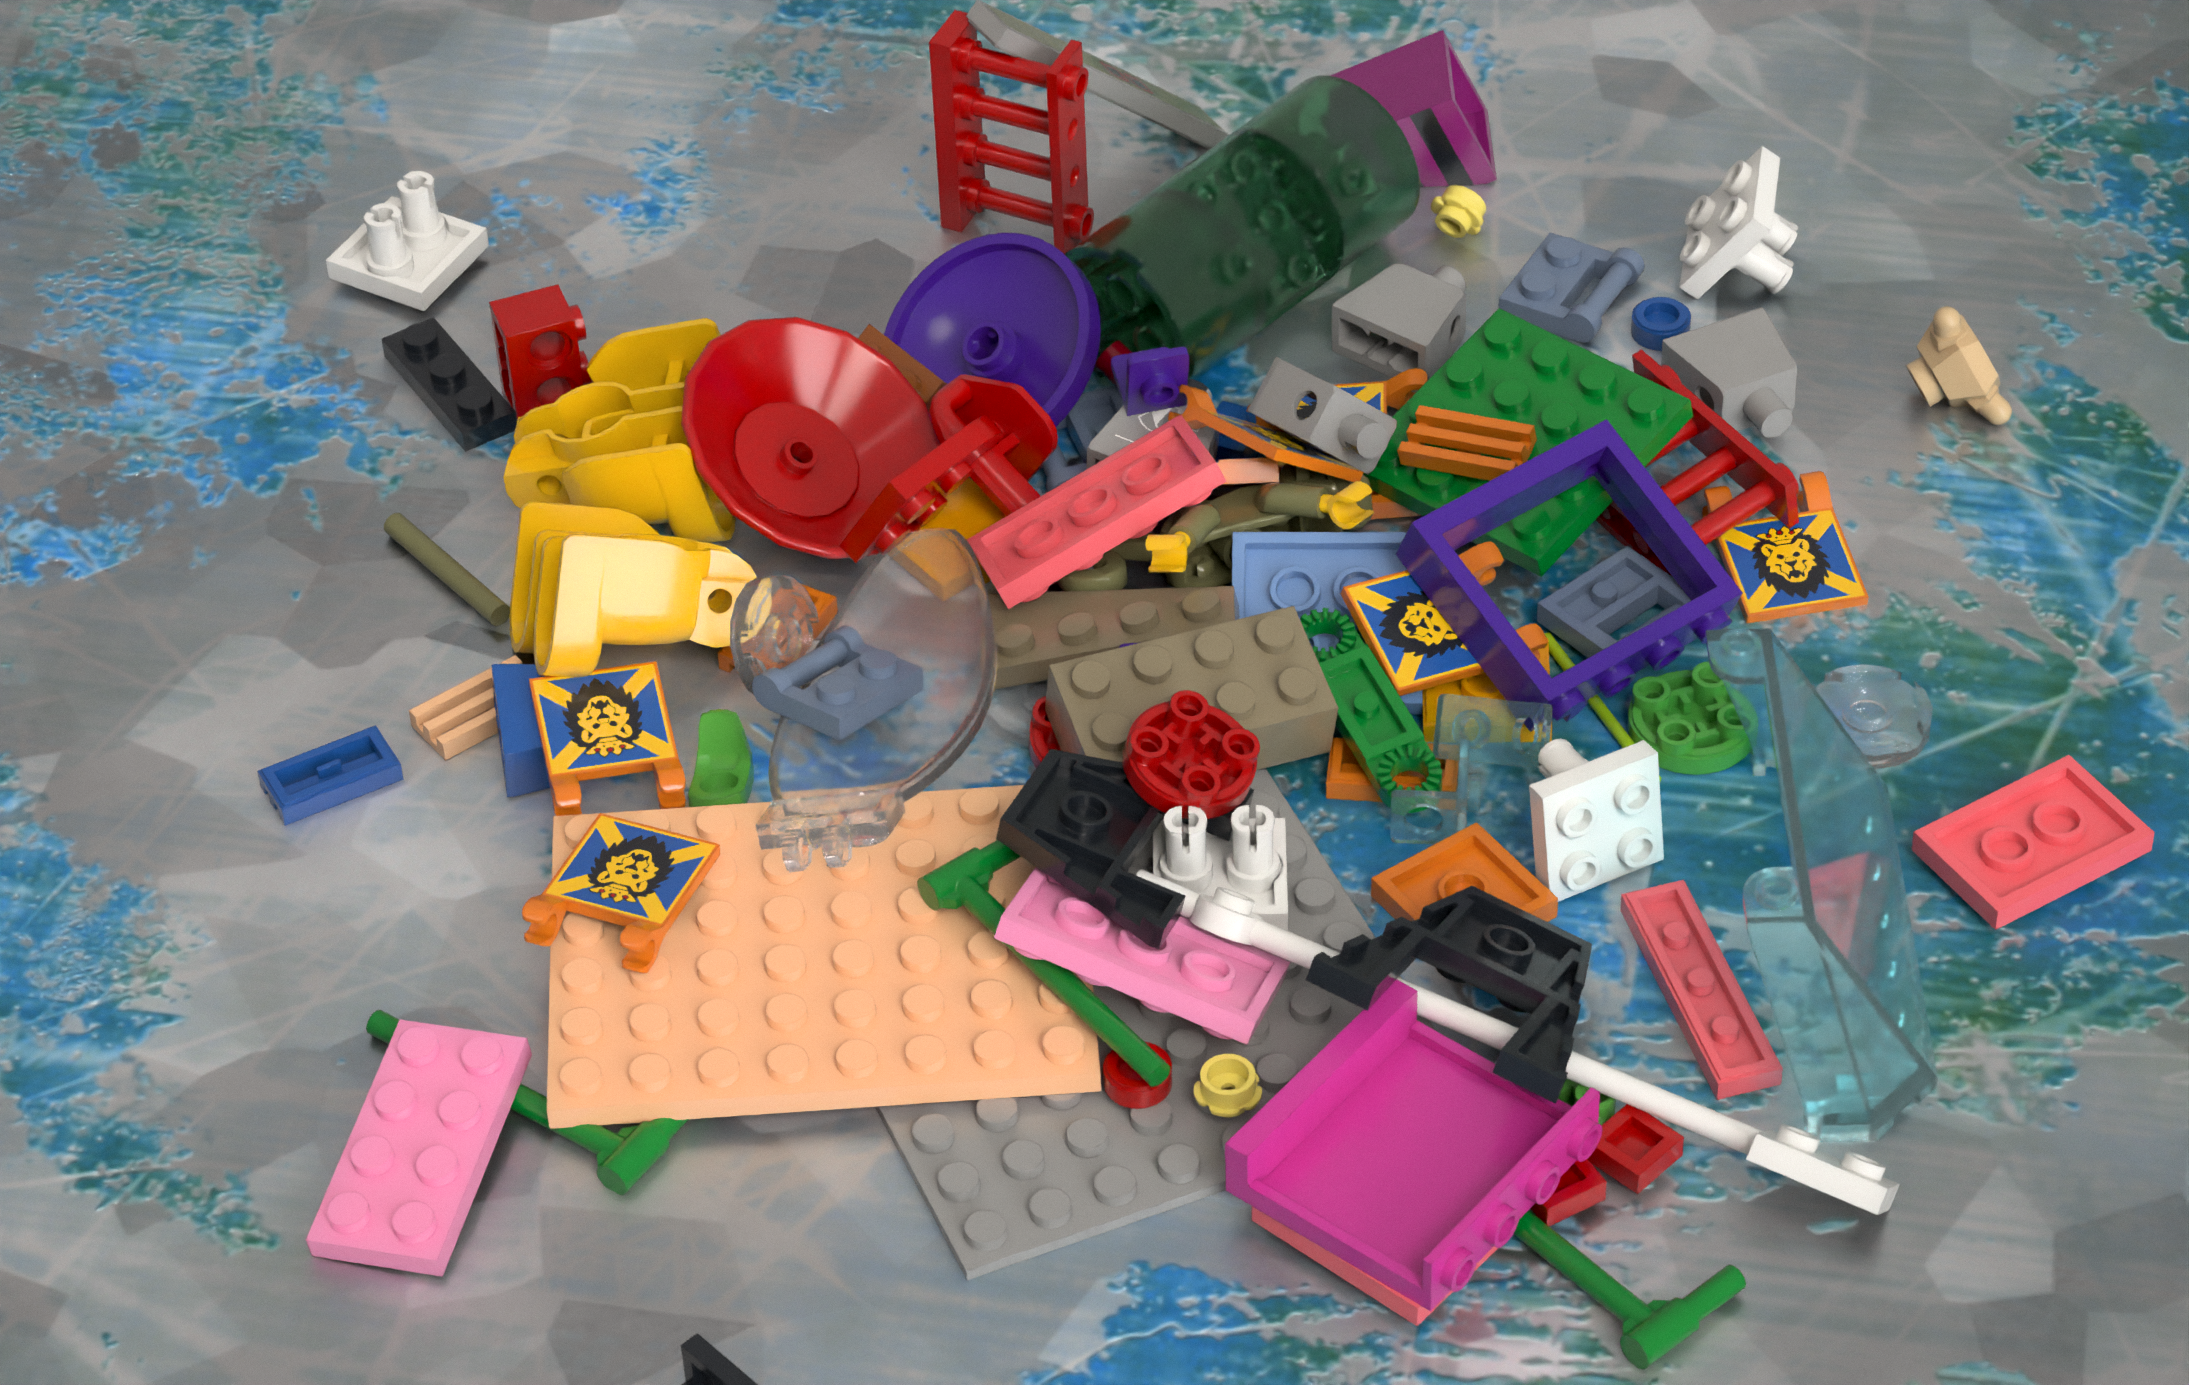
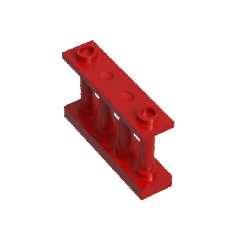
[929,10,1094,257]
[1596,349,1799,577]

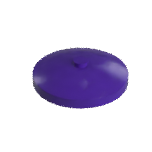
[884,233,1101,427]

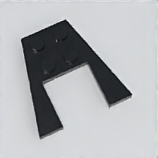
[1306,886,1592,1104]

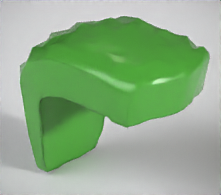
[688,709,754,807]

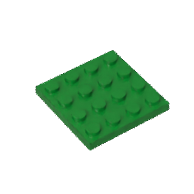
[1363,308,1693,577]

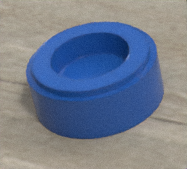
[1631,297,1691,351]

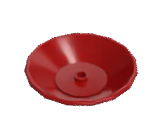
[681,317,940,560]

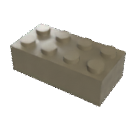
[1045,606,1338,770]

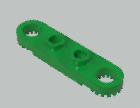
[1300,608,1442,813]

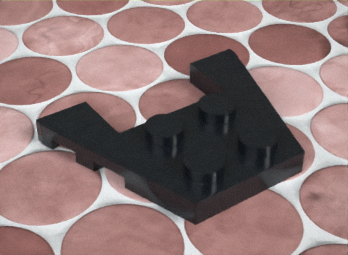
[996,749,1254,949]

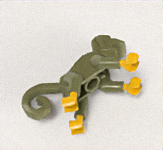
[1056,463,1374,591]

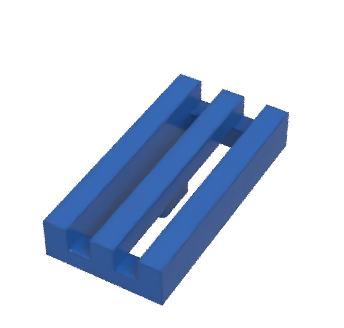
[257,725,404,826]

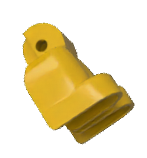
[503,318,736,543]
[509,501,766,677]

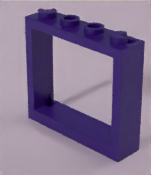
[1396,419,1743,732]

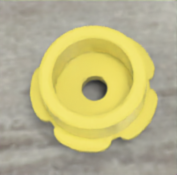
[1431,185,1486,238]
[1194,1054,1262,1118]

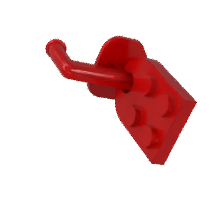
[839,374,1058,563]

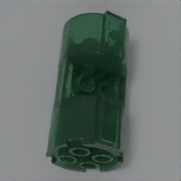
[1065,75,1420,380]

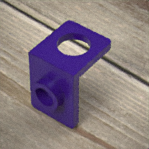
[1111,347,1189,416]

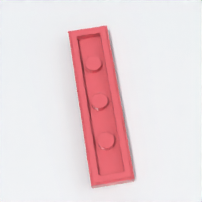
[1620,880,1783,1100]

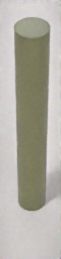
[384,513,510,626]

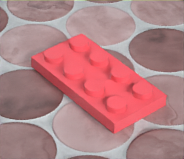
[967,414,1226,609]

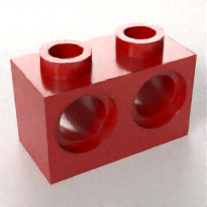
[489,284,592,420]

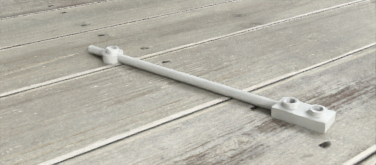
[1136,869,1899,1215]

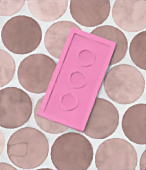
[994,867,1290,1045]
[306,1019,532,1277]

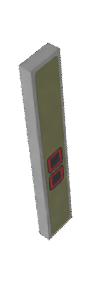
[966,0,1229,151]

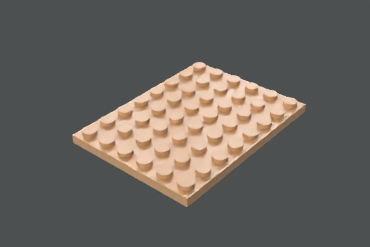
[547,785,1101,1129]

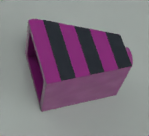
[1315,30,1497,190]

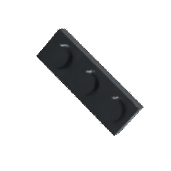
[382,317,517,452]

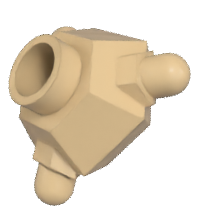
[1906,306,2012,425]

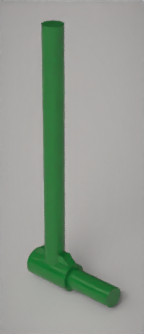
[917,840,1170,1087]
[366,1010,689,1195]
[1513,1210,1746,1369]

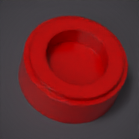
[1103,1042,1173,1109]

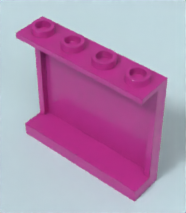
[1225,980,1602,1311]

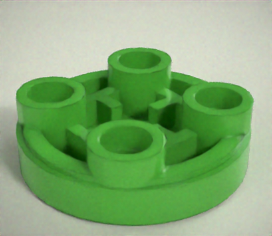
[1628,661,1758,775]

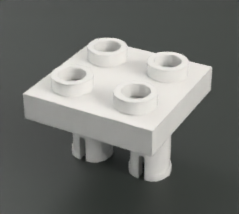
[1679,146,1798,300]
[326,171,489,311]
[1529,738,1664,902]
[1153,805,1288,931]

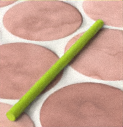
[1545,632,1661,781]

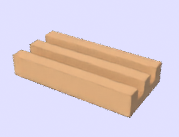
[409,655,523,761]

